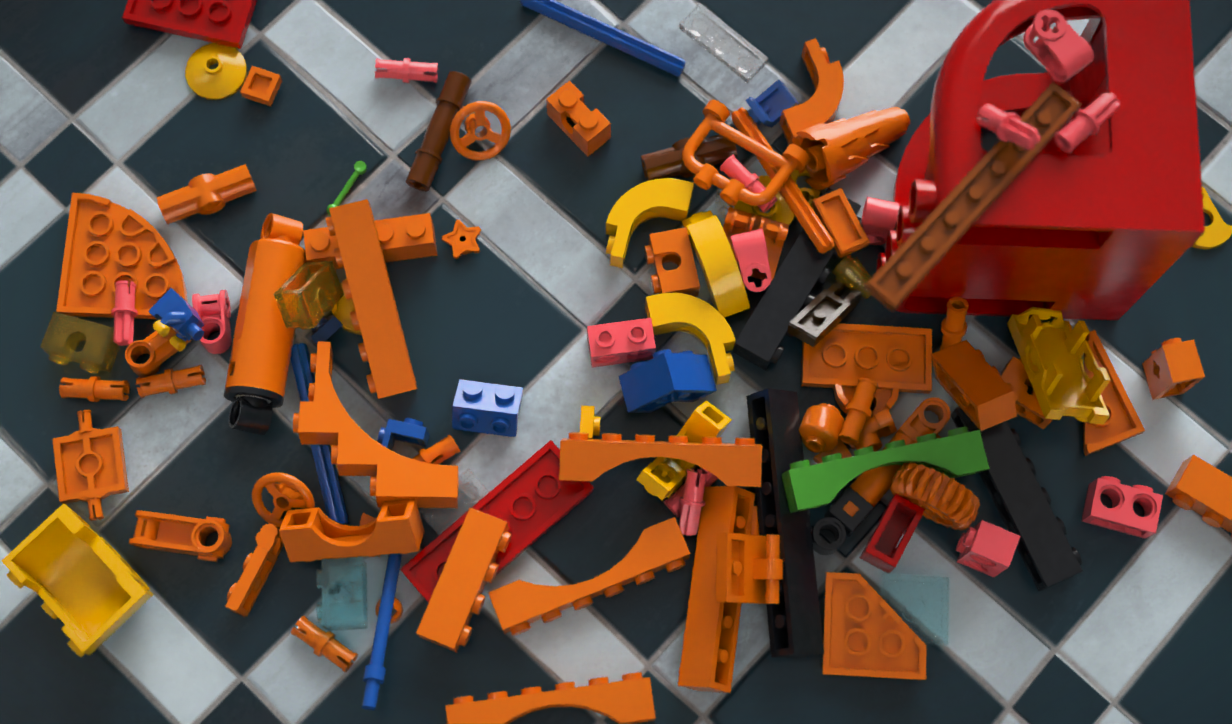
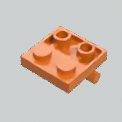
[715,532,783,604]

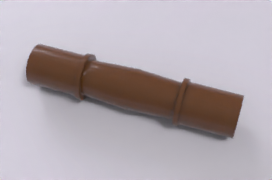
[406,71,472,192]

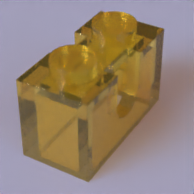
[274,261,344,330]
[40,312,120,374]

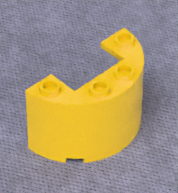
[2,503,153,657]

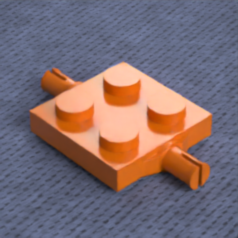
[52,410,129,521]

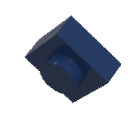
[306,315,343,346]

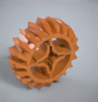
[890,463,981,530]

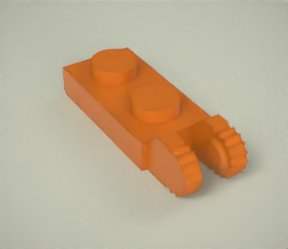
[225,523,283,617]

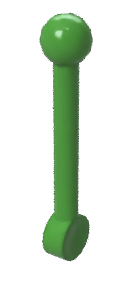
[326,161,367,216]

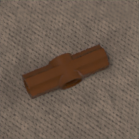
[641,135,738,181]

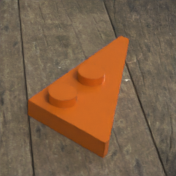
[1083,330,1145,456]

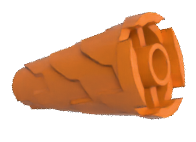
[792,107,910,190]

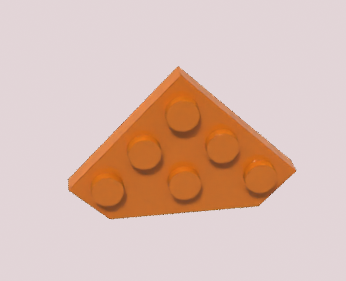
[823,572,927,680]

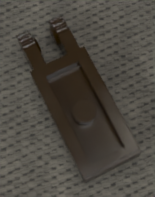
[787,280,862,347]

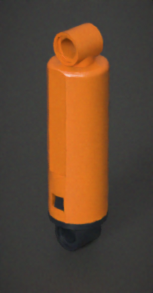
[223,213,306,436]

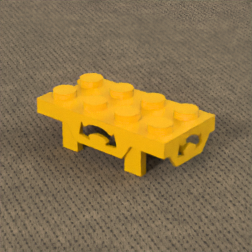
[1007,307,1111,424]

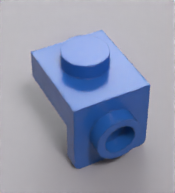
[746,79,800,128]
[377,418,430,450]

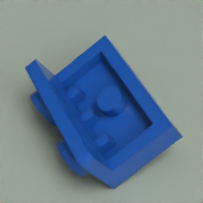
[452,379,523,437]

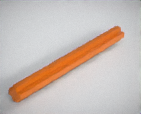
[731,108,834,254]

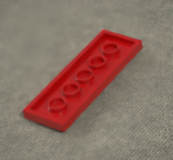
[400,440,594,603]

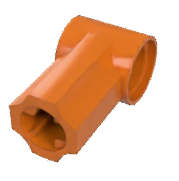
[125,327,191,377]

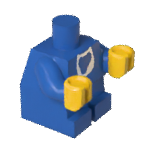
[148,288,204,352]

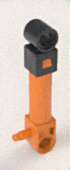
[812,397,951,556]

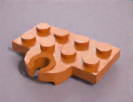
[801,323,932,418]

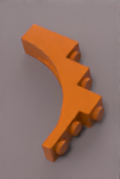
[293,341,459,508]

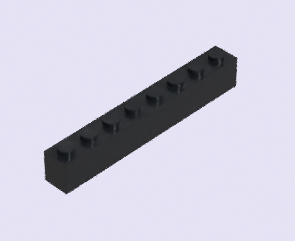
[746,388,824,658]

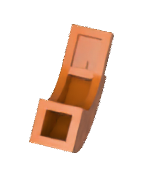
[779,38,844,145]

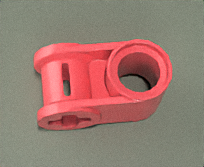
[1023,9,1094,83]
[861,197,899,245]
[731,229,772,292]
[192,290,232,354]

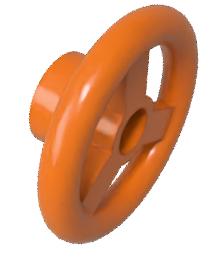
[450,101,511,161]
[252,473,315,528]

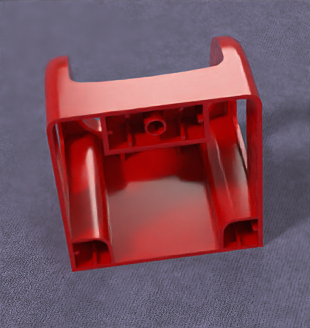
[876,0,1205,321]

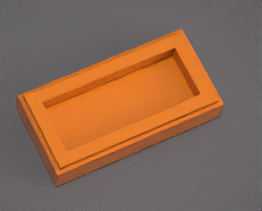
[812,188,870,258]

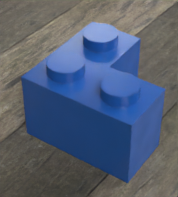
[619,349,717,413]

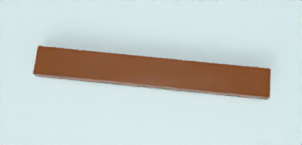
[864,82,1082,312]

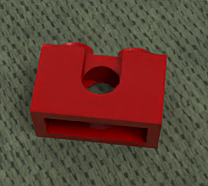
[860,493,926,574]

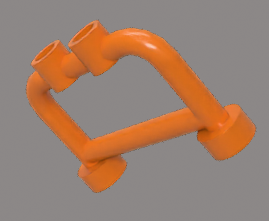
[682,99,810,206]

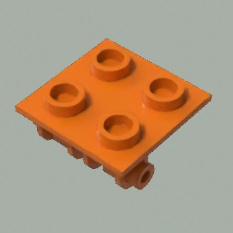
[723,207,789,282]

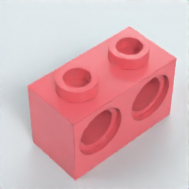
[587,317,656,368]
[1081,476,1163,539]
[956,520,1020,578]

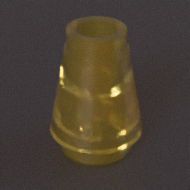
[831,254,872,300]

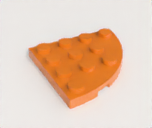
[56,192,188,319]

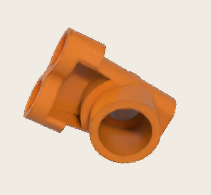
[850,409,897,452]

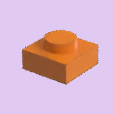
[240,66,283,107]

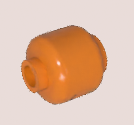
[799,403,845,453]

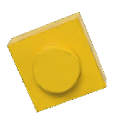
[580,405,601,439]

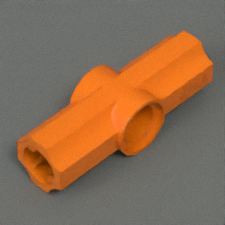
[157,164,257,224]

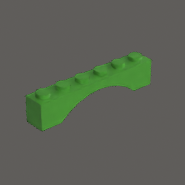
[781,427,990,513]

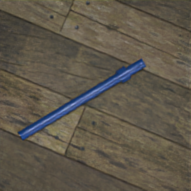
[362,553,402,710]

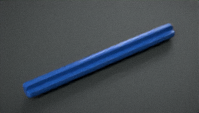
[520,0,686,76]
[290,343,349,525]

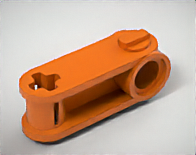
[128,510,232,562]

